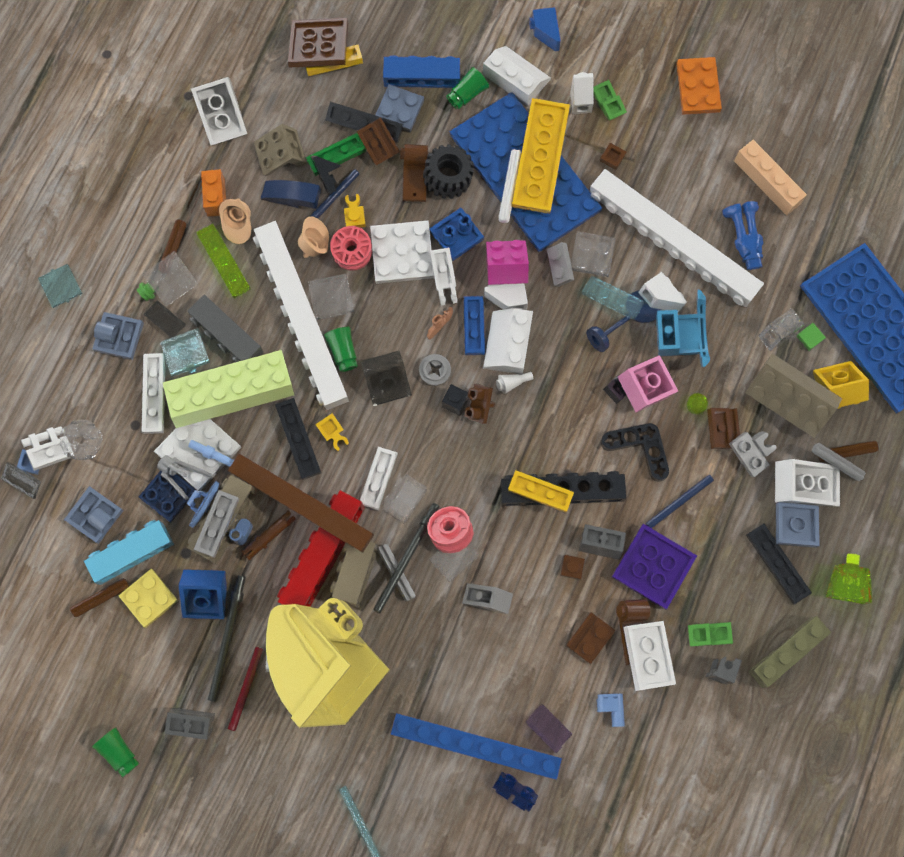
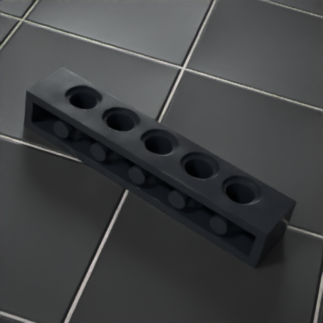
[500,471,627,506]

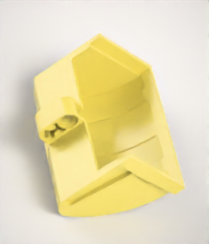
[266,598,390,728]

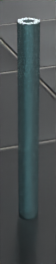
[339,786,382,857]

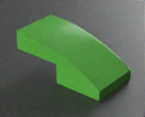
[593,80,627,121]
[688,622,733,647]

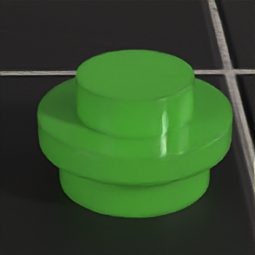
[137,282,155,301]

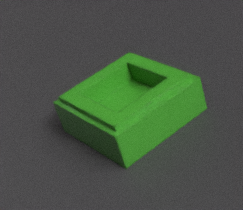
[796,323,826,351]

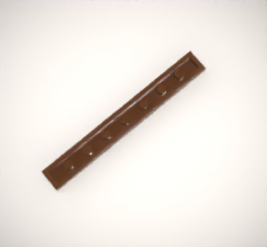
[228,453,374,553]

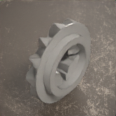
[419,354,451,386]

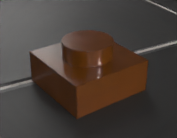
[600,143,627,170]
[560,555,585,580]

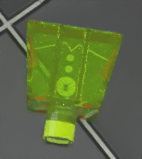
[826,554,872,605]

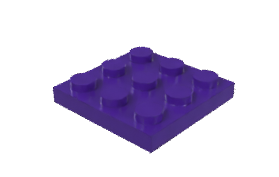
[612,524,697,610]

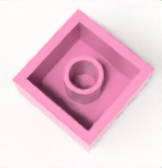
[618,355,678,412]

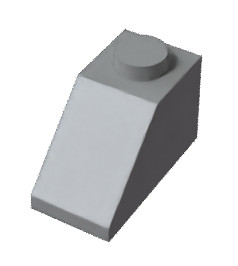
[462,583,513,614]

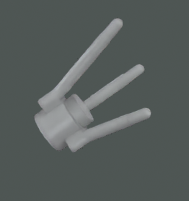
[157,455,212,500]

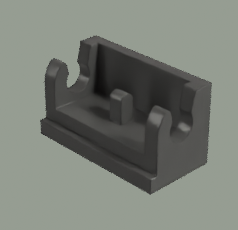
[579,524,626,560]
[705,657,742,684]
[165,708,215,740]

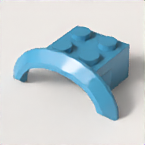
[656,290,710,368]

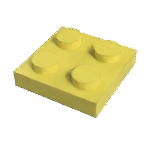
[119,569,179,628]

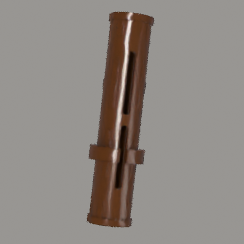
[241,510,297,561]

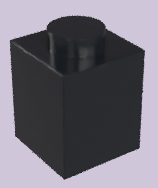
[442,384,469,416]

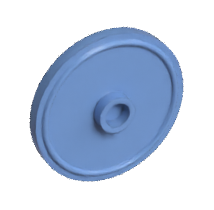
[187,481,220,528]

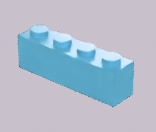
[84,520,174,585]

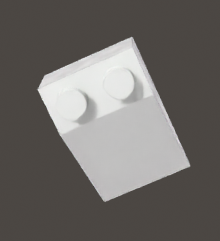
[191,77,247,145]
[775,459,840,507]

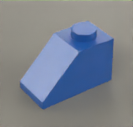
[529,7,561,51]

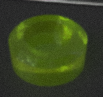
[686,393,708,414]

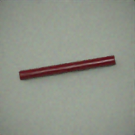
[227,647,263,731]

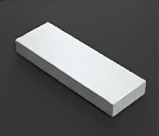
[360,447,398,511]

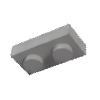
[547,242,574,287]

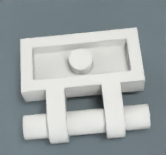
[21,426,74,471]

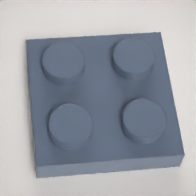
[376,84,424,132]
[776,502,819,548]

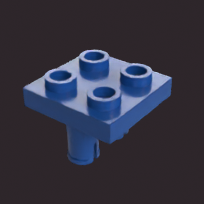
[430,208,484,261]

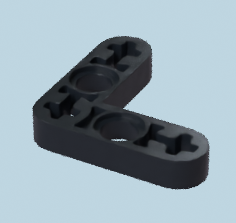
[601,423,669,482]

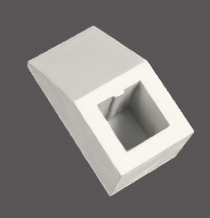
[570,72,594,114]
[638,272,687,312]
[484,283,528,310]

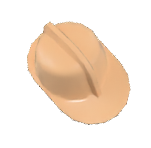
[219,199,251,244]
[298,217,329,258]

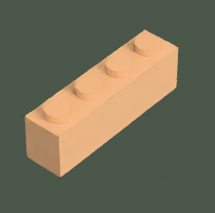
[734,140,807,216]

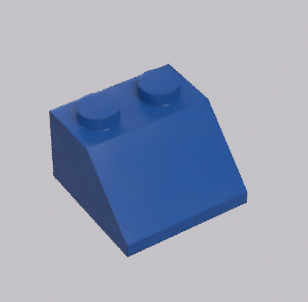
[178,570,227,619]

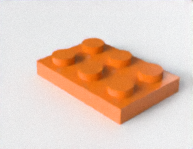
[676,57,722,115]

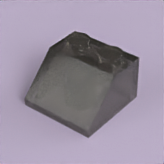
[361,351,412,406]

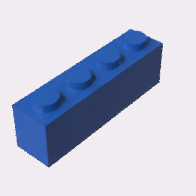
[383,55,460,88]

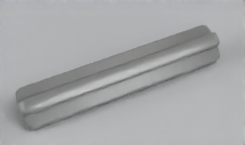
[812,443,866,481]
[377,544,415,601]

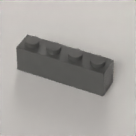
[187,294,263,363]

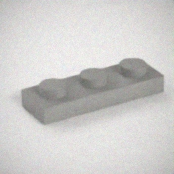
[194,490,239,558]

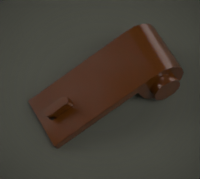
[400,144,428,202]
[616,599,650,665]

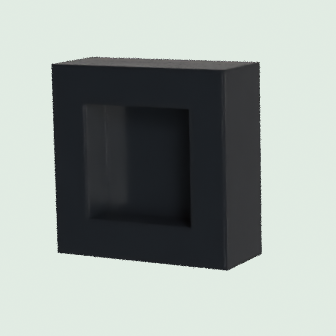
[603,375,626,404]

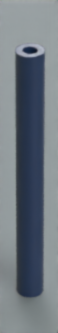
[302,169,360,225]
[645,475,714,528]

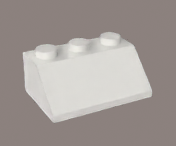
[483,46,551,107]
[483,308,533,375]

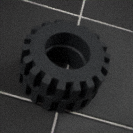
[423,144,474,199]

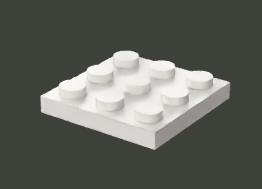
[370,221,434,284]
[154,419,241,491]

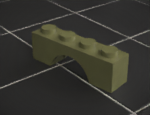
[748,616,831,688]

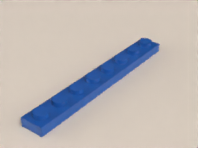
[391,713,562,780]

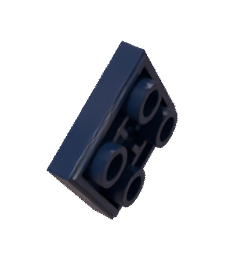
[139,470,196,523]

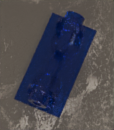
[492,772,538,812]

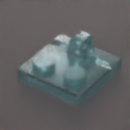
[160,328,210,377]

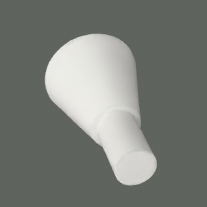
[496,372,533,394]

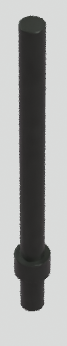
[373,503,440,614]
[208,575,246,702]

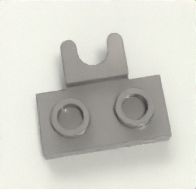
[729,431,777,477]

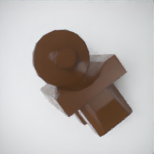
[464,383,495,424]

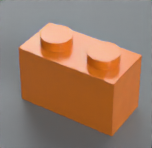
[201,169,226,217]

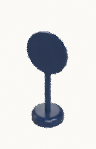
[586,290,661,352]

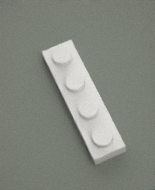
[142,353,165,434]

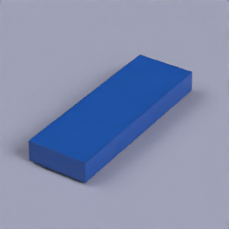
[464,296,485,355]

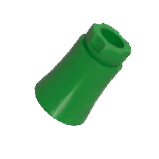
[446,67,489,110]
[324,327,358,372]
[92,727,140,778]

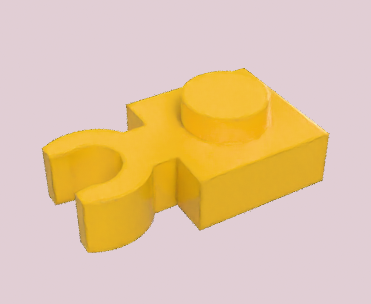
[344,194,366,228]
[315,413,349,451]

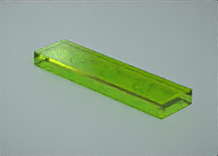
[196,223,251,298]

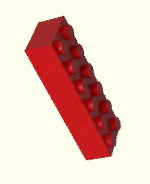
[277,490,365,607]

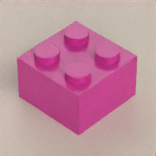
[486,240,529,285]

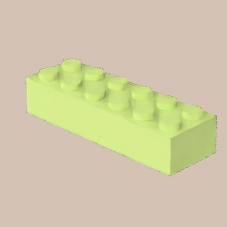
[163,350,294,428]

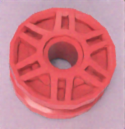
[330,226,373,271]
[427,506,474,553]

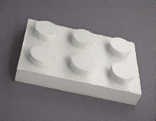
[623,621,676,691]

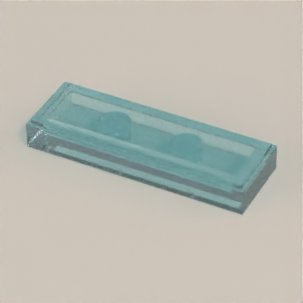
[582,276,644,320]

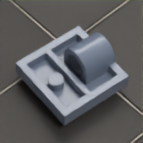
[92,312,144,360]
[64,486,124,544]

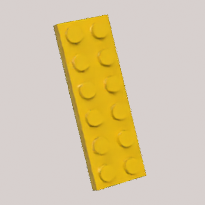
[512,98,570,214]

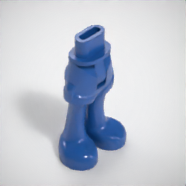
[722,201,763,270]

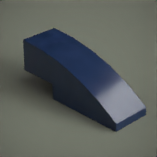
[261,180,321,209]

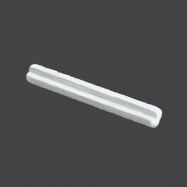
[499,149,522,223]

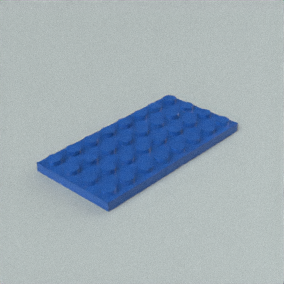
[450,92,602,252]
[800,243,904,414]

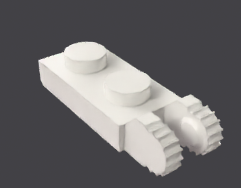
[430,248,457,306]

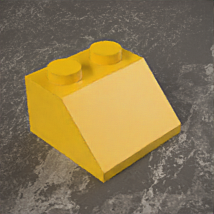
[813,361,869,409]

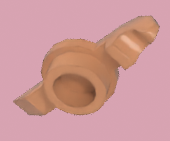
[427,307,453,340]

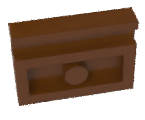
[357,117,400,166]
[707,408,740,449]
[566,612,616,664]

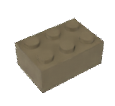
[330,542,378,608]

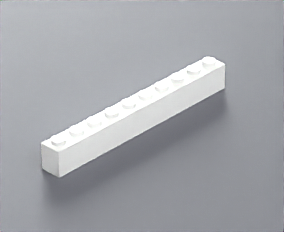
[589,169,764,307]
[253,221,349,410]

